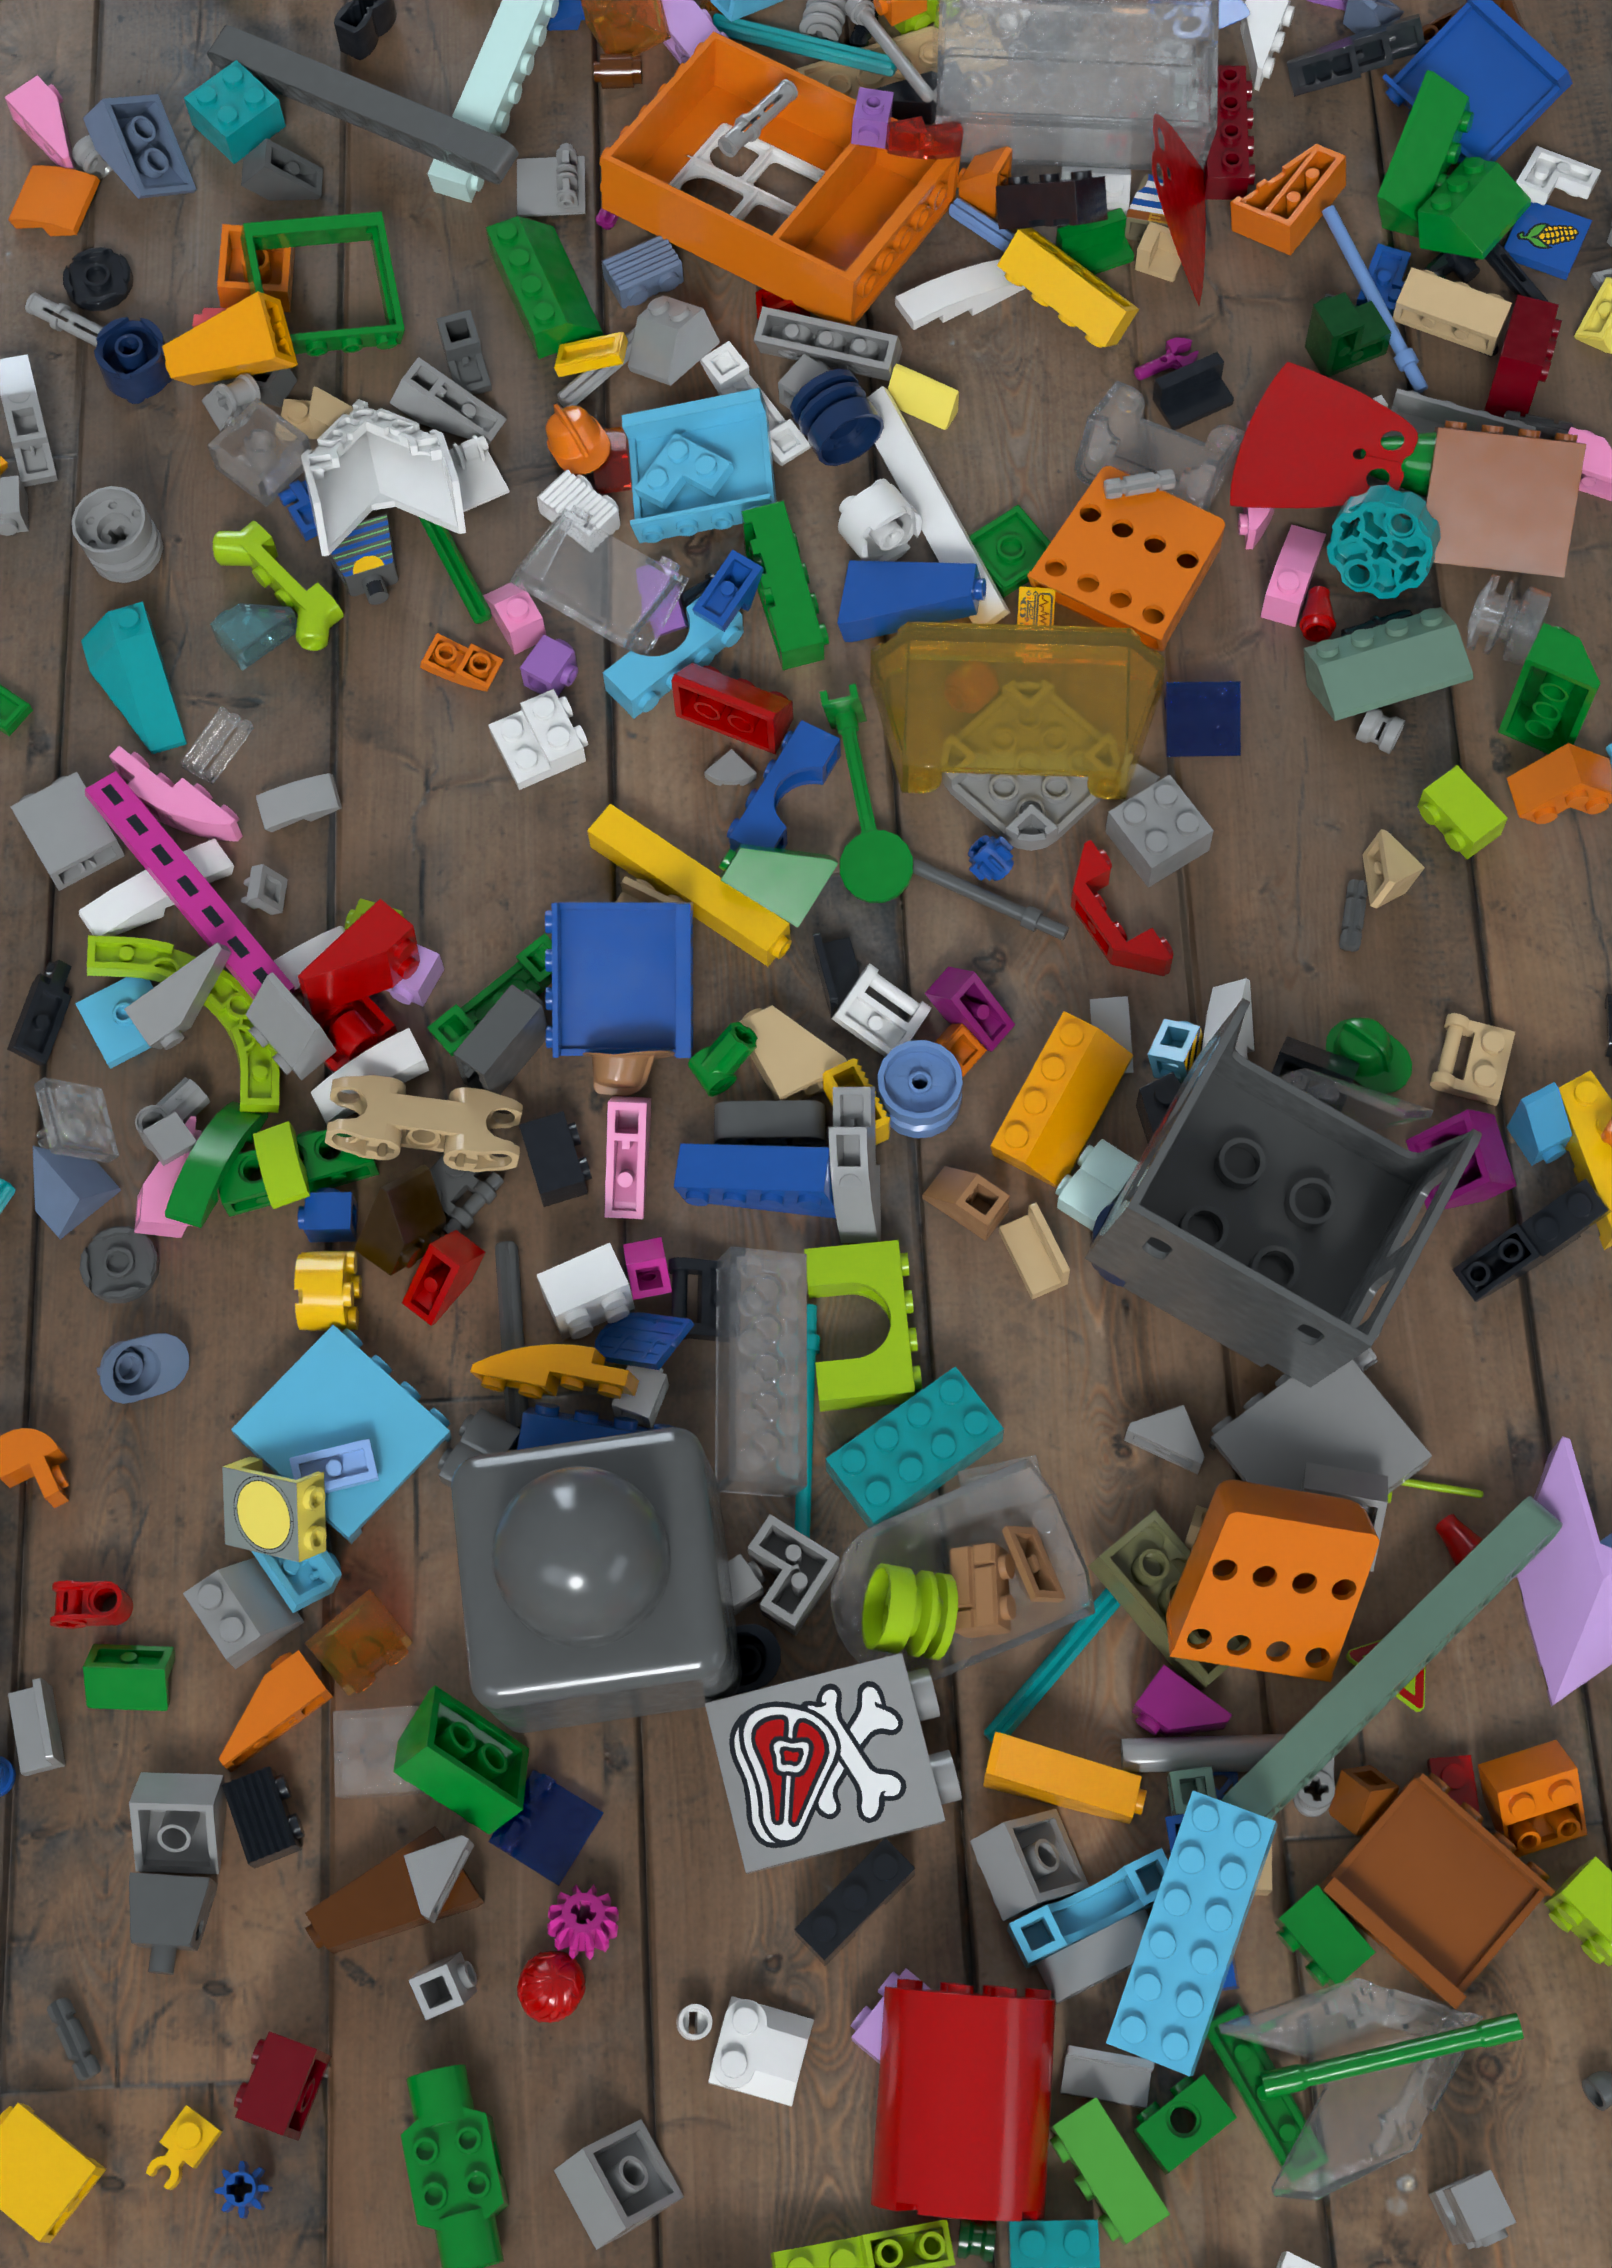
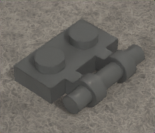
[430,1154,504,1235]

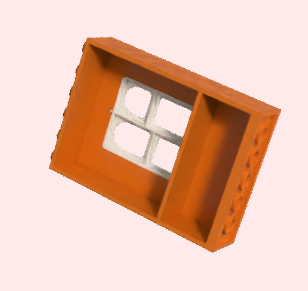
[599,31,961,326]

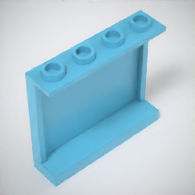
[621,388,777,543]
[231,1325,452,1544]

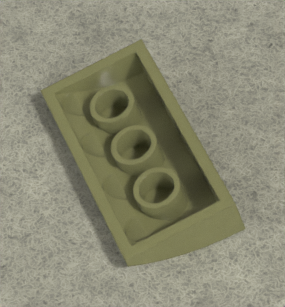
[1088,1510,1249,1691]

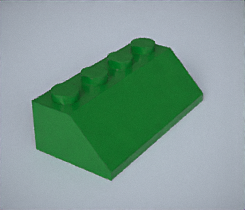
[1377,70,1474,238]
[485,216,603,359]
[1498,623,1601,754]

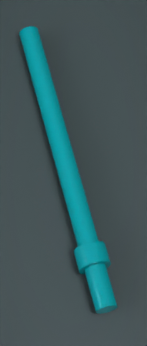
[794,1304,820,1538]

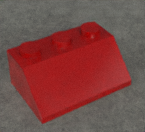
[671,663,794,755]

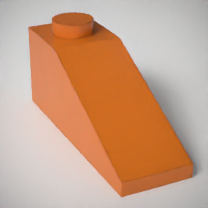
[219,1650,333,1772]

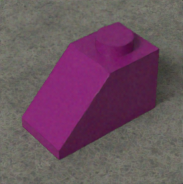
[925,966,1015,1052]
[1132,1665,1232,1737]

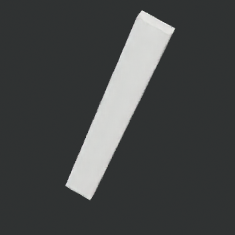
[867,386,1011,633]

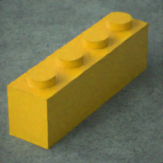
[997,228,1139,348]

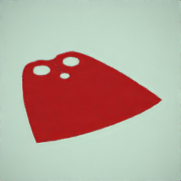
[1152,114,1206,306]
[1230,362,1418,508]

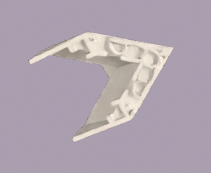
[301,399,466,556]

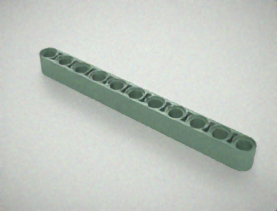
[1221,1496,1563,1819]

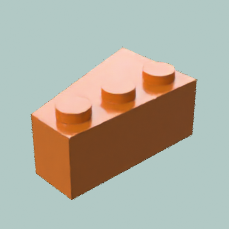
[1230,144,1346,256]

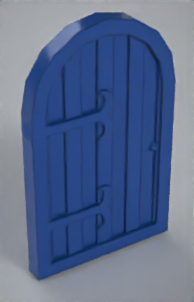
[594,1312,694,1370]

